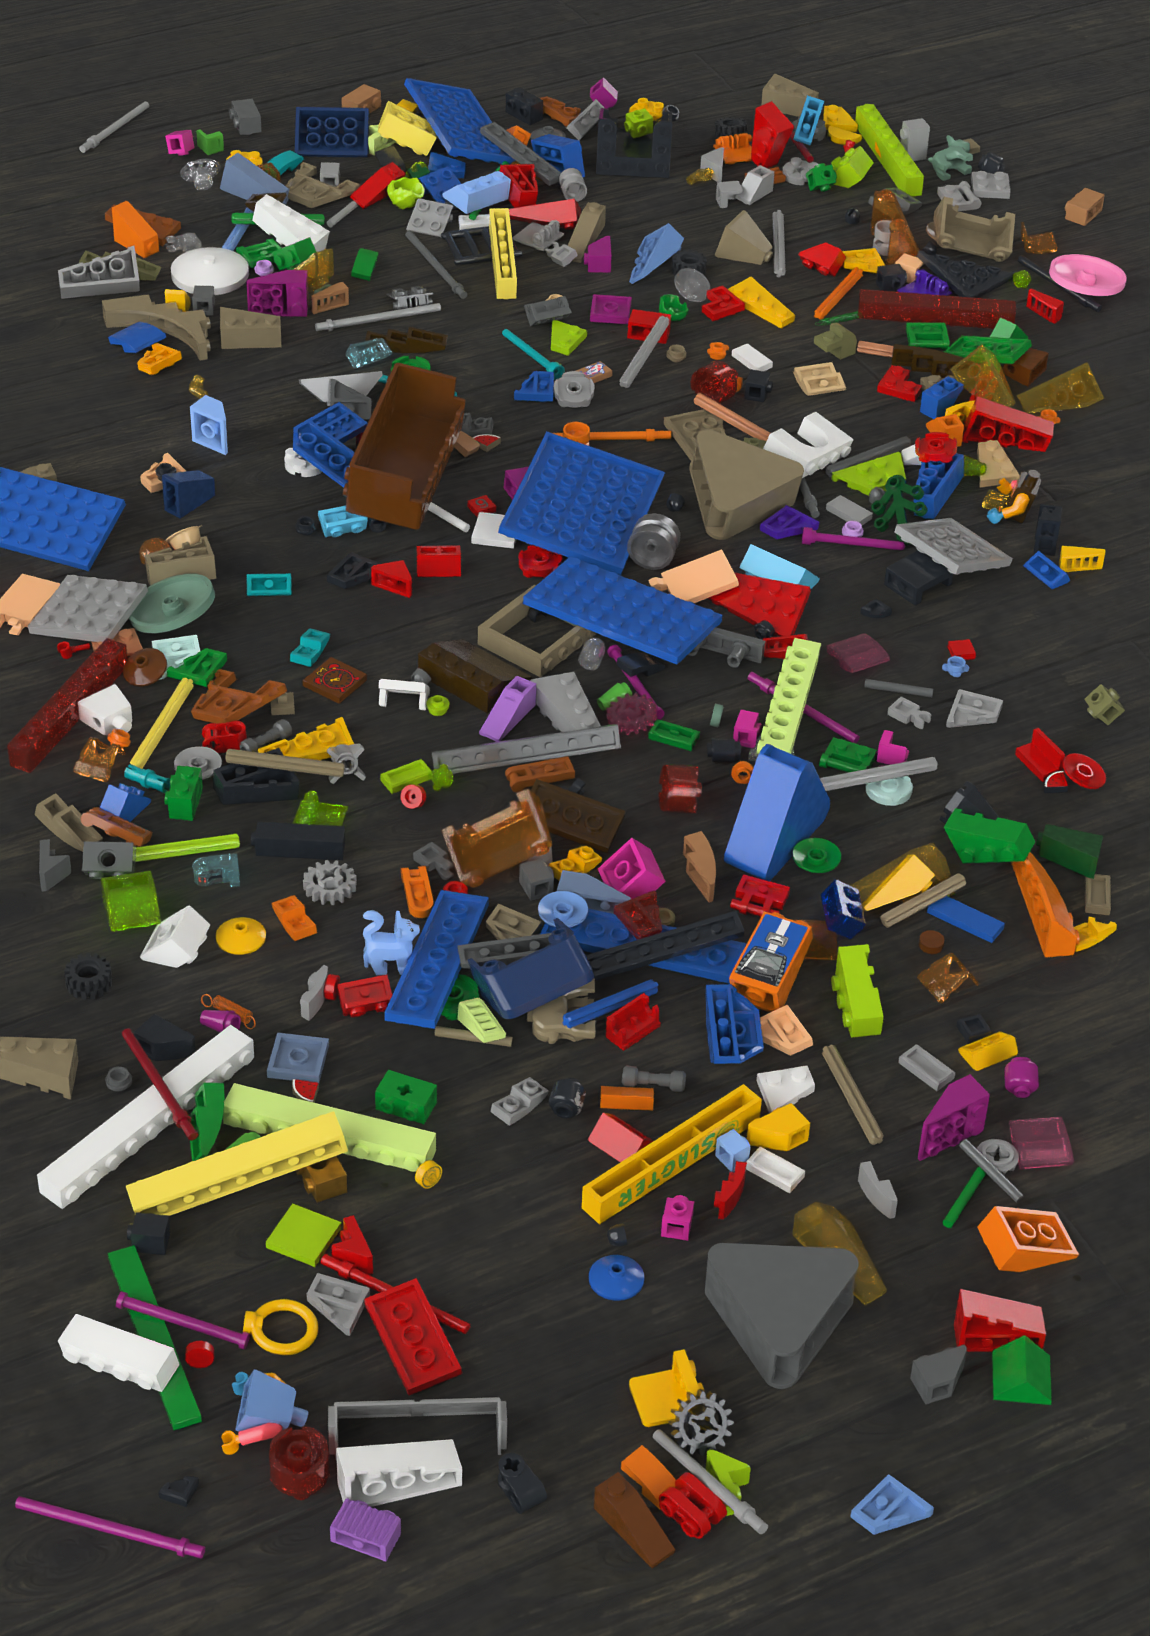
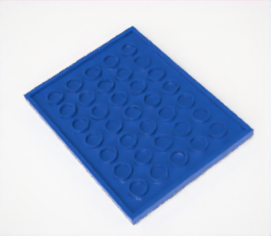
[498,431,665,575]

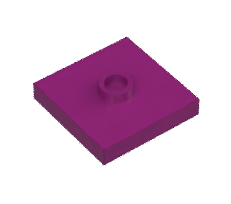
[590,294,632,324]

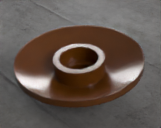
[123,648,167,687]

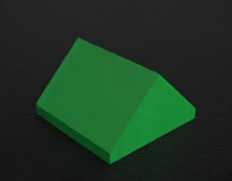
[992,1335,1052,1405]

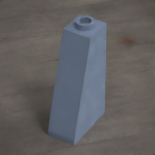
[220,153,289,205]

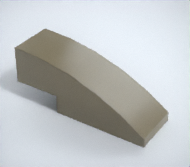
[35,793,103,852]

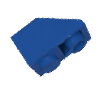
[920,376,964,419]
[100,783,151,822]

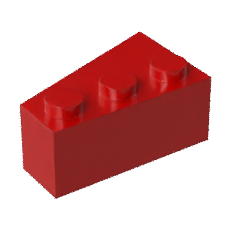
[751,101,794,168]
[499,164,538,208]
[954,1289,1046,1352]

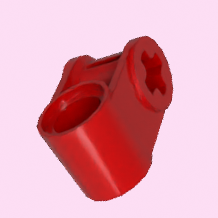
[202,721,247,753]

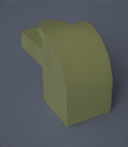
[814,323,857,360]

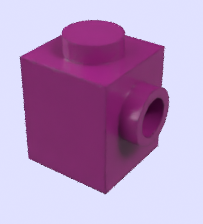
[590,78,618,108]

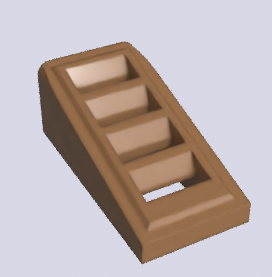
[311,282,349,314]

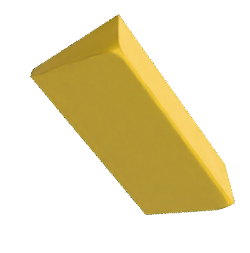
[958,1031,1018,1071]

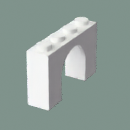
[763,412,853,478]

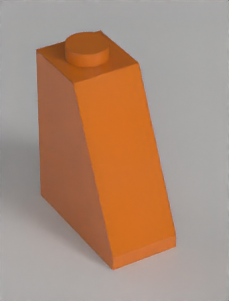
[112,201,159,258]

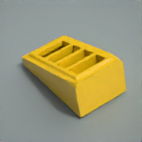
[1059,546,1105,572]

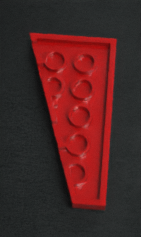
[708,573,811,637]

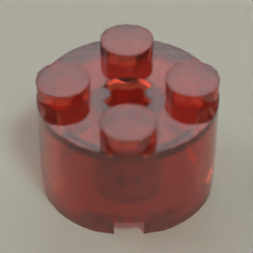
[691,360,738,404]
[659,764,702,813]
[269,1426,330,1500]

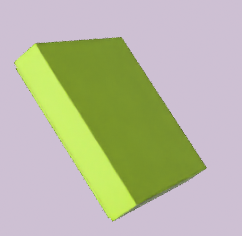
[266,1203,341,1267]

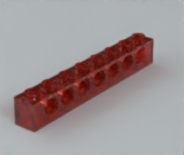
[7,638,128,773]

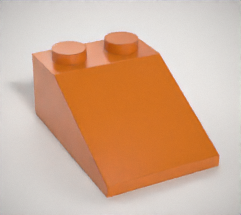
[977,1206,1079,1272]

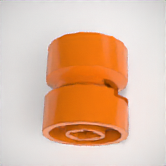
[563,422,590,446]

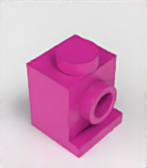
[733,710,762,749]
[661,1195,694,1241]

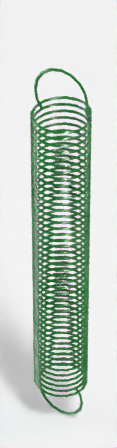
[815,311,867,325]

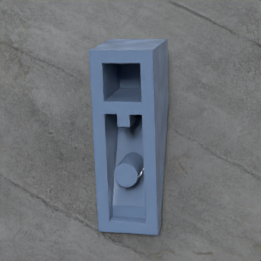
[557,870,631,917]

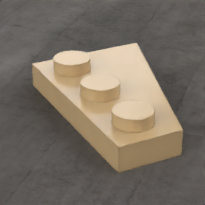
[977,440,1020,488]

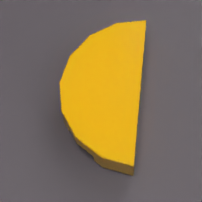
[827,126,862,145]

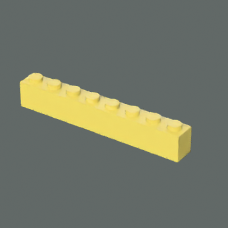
[126,1111,348,1216]

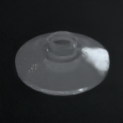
[674,268,710,302]

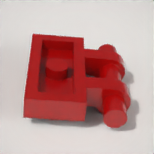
[730,874,790,918]

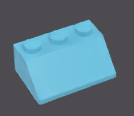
[739,545,820,589]

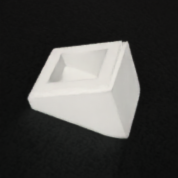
[901,444,921,465]

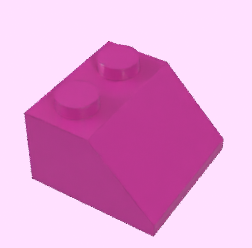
[598,838,666,900]

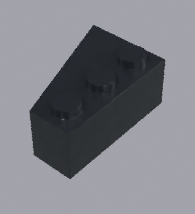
[213,748,299,805]

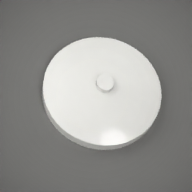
[171,247,249,295]

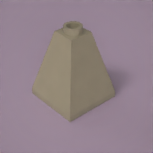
[715,210,773,265]

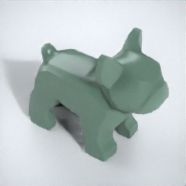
[928,135,973,181]

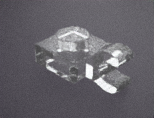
[166,233,201,252]

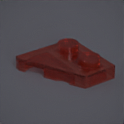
[614,890,662,940]

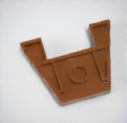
[191,669,287,723]

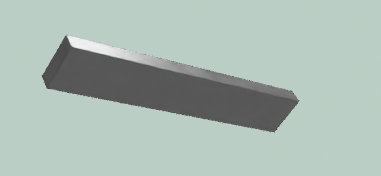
[480,122,561,186]

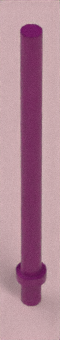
[15,1496,205,1559]

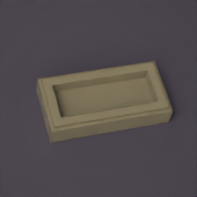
[1085,874,1111,915]

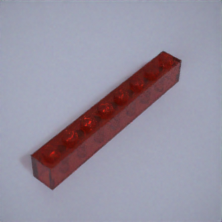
[858,289,1016,329]

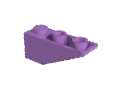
[479,676,536,742]

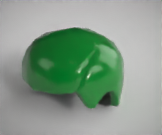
[659,294,689,322]

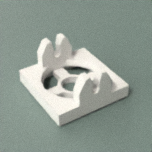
[379,679,430,710]

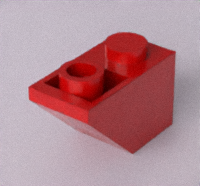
[798,242,846,277]

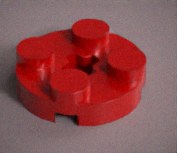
[915,432,957,463]
[518,545,562,578]

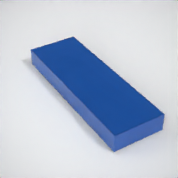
[927,896,1005,943]

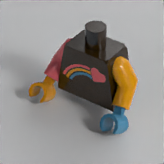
[987,469,1041,524]

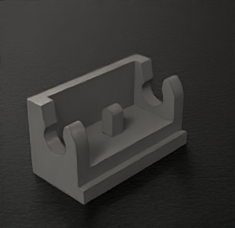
[524,296,572,327]

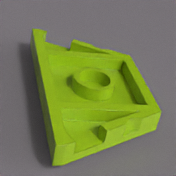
[831,452,906,496]

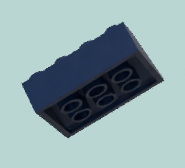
[295,107,369,157]

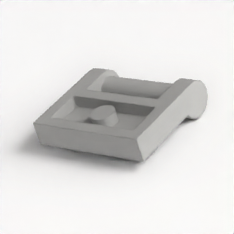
[937,181,982,211]

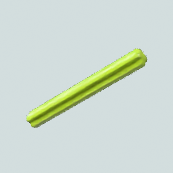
[136,834,240,862]

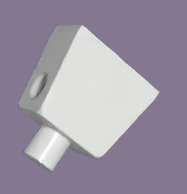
[78,684,132,735]

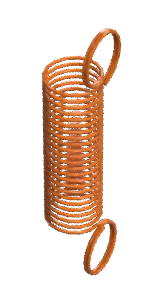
[201,994,256,1029]

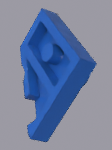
[514,371,554,402]

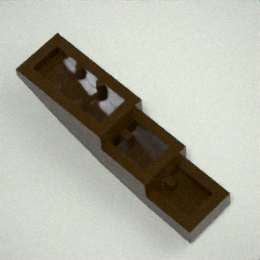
[364,327,448,353]
[891,344,973,380]

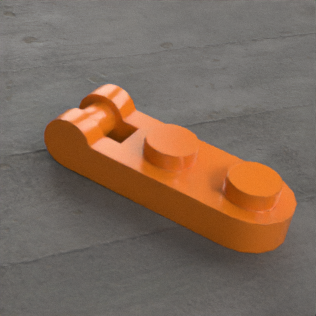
[401,866,434,918]

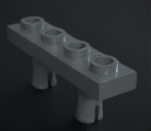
[688,627,766,667]

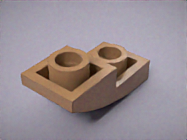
[454,431,481,457]

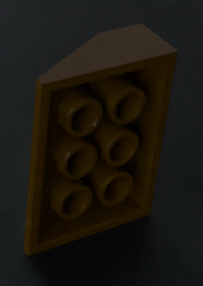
[418,639,532,713]

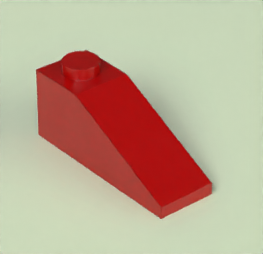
[350,162,406,209]

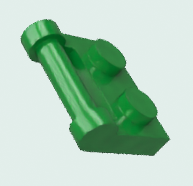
[236,238,281,268]
[906,323,950,350]
[819,737,877,772]

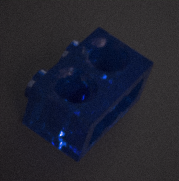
[820,879,866,939]

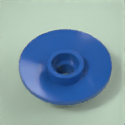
[589,1255,644,1301]

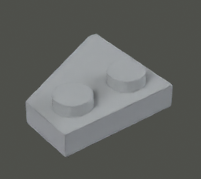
[307,1273,370,1336]

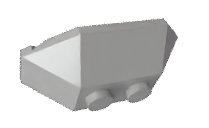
[299,371,382,406]

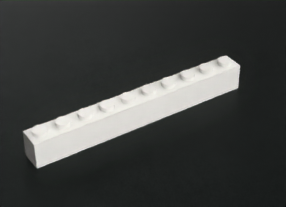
[37,1025,254,1209]

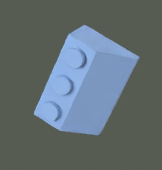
[442,171,511,214]

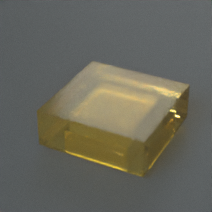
[982,490,1009,512]

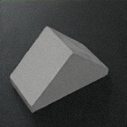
[700,148,724,182]

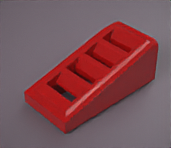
[1026,288,1064,324]
[763,634,808,659]

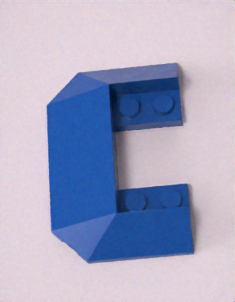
[293,402,368,488]

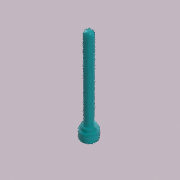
[502,329,565,380]

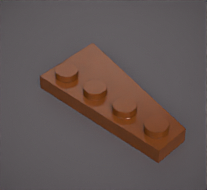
[105,204,181,246]

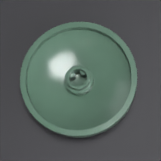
[129,574,215,633]

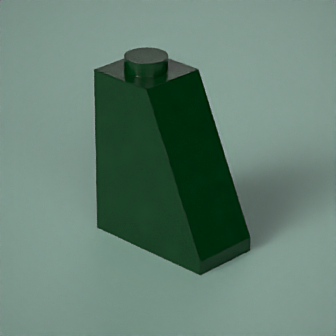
[1036,824,1103,879]

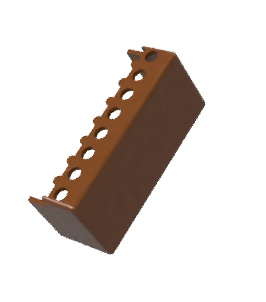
[343,363,466,530]

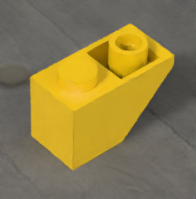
[747,1103,810,1152]

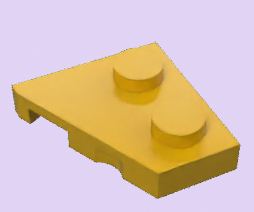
[823,105,858,132]
[842,248,885,273]

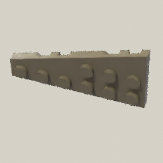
[664,409,726,461]

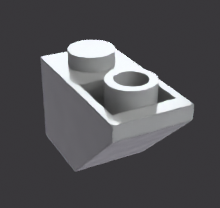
[735,165,774,205]

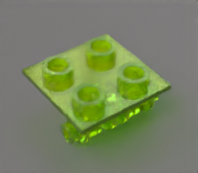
[293,791,348,826]

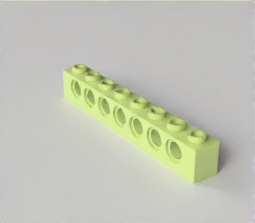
[757,638,821,754]

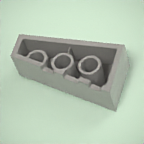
[530,672,601,755]

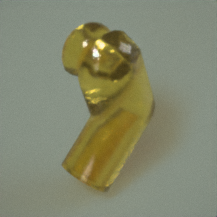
[686,168,713,185]
[189,375,208,399]

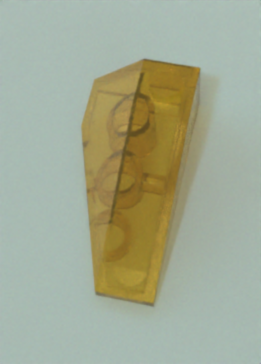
[1017,362,1104,414]

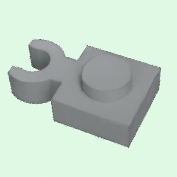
[545,242,578,267]
[887,697,931,729]

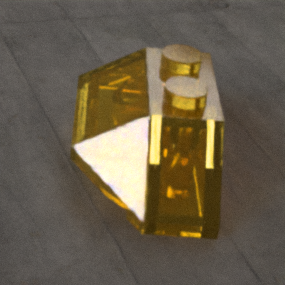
[293,248,334,290]

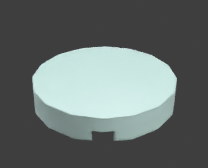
[865,776,913,806]

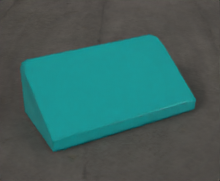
[247,573,292,596]

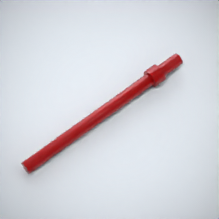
[320,1254,470,1334]

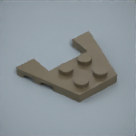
[286,162,360,208]

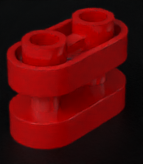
[659,1472,727,1539]

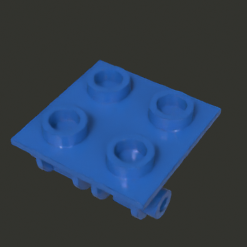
[419,166,461,204]

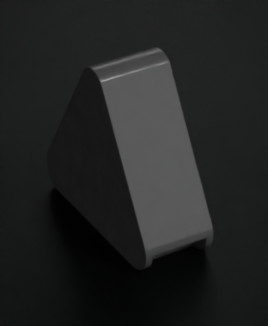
[705,1243,859,1389]

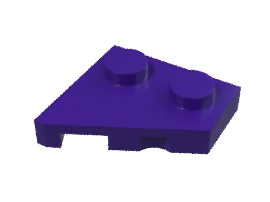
[760,505,819,539]

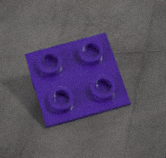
[897,269,952,307]

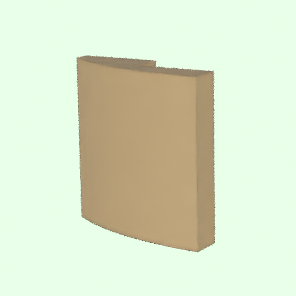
[793,362,846,396]

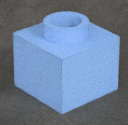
[715,1129,751,1172]

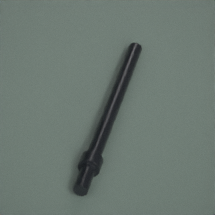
[1018,255,1102,312]

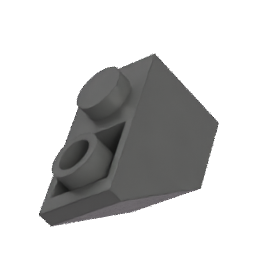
[910,1344,967,1404]

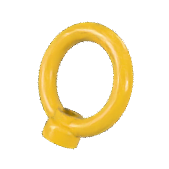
[243,1299,319,1355]

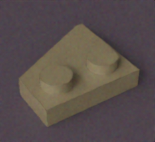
[486,904,542,940]

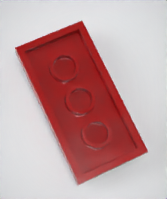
[364,1278,462,1395]

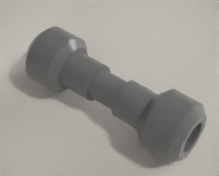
[240,719,292,752]
[622,1065,686,1092]

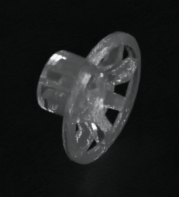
[180,159,220,190]

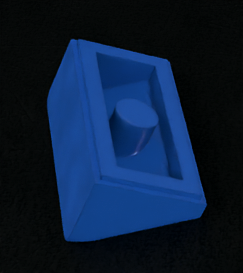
[1023,551,1070,589]

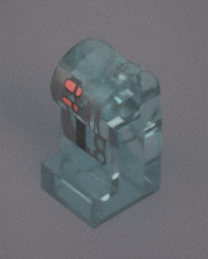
[192,853,240,887]

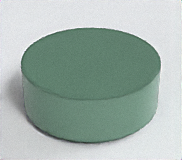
[710,703,724,728]

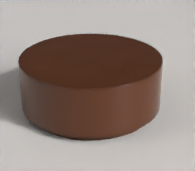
[919,930,945,954]

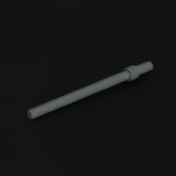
[800,477,820,518]

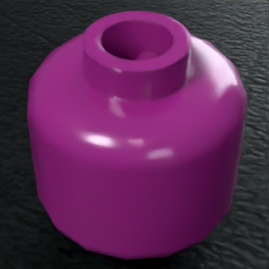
[1004,1057,1039,1098]

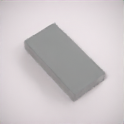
[826,495,873,525]
[898,1044,955,1091]

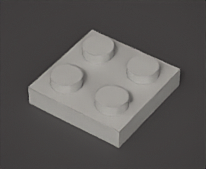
[971,171,1010,199]

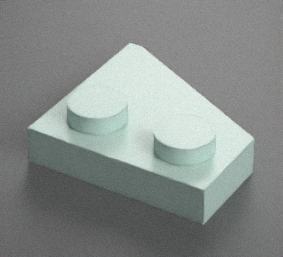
[152,635,200,679]

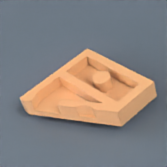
[140,453,186,493]
[760,1005,813,1056]

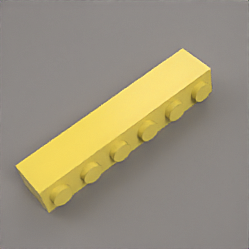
[489,208,517,299]

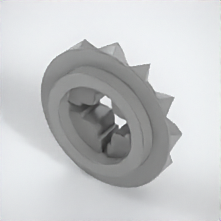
[977,1139,1019,1175]

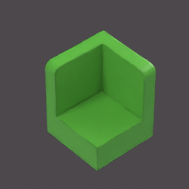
[196,129,224,155]

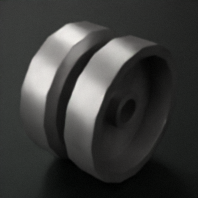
[627,513,680,570]

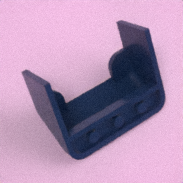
[467,918,594,1019]

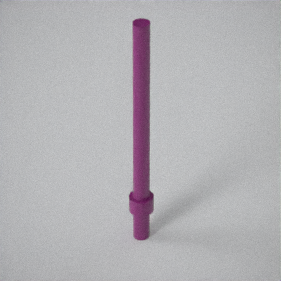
[747,672,860,744]

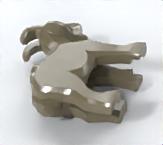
[527,978,595,1044]

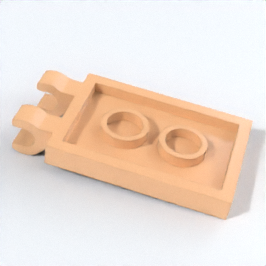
[648,549,739,603]
[0,574,60,636]

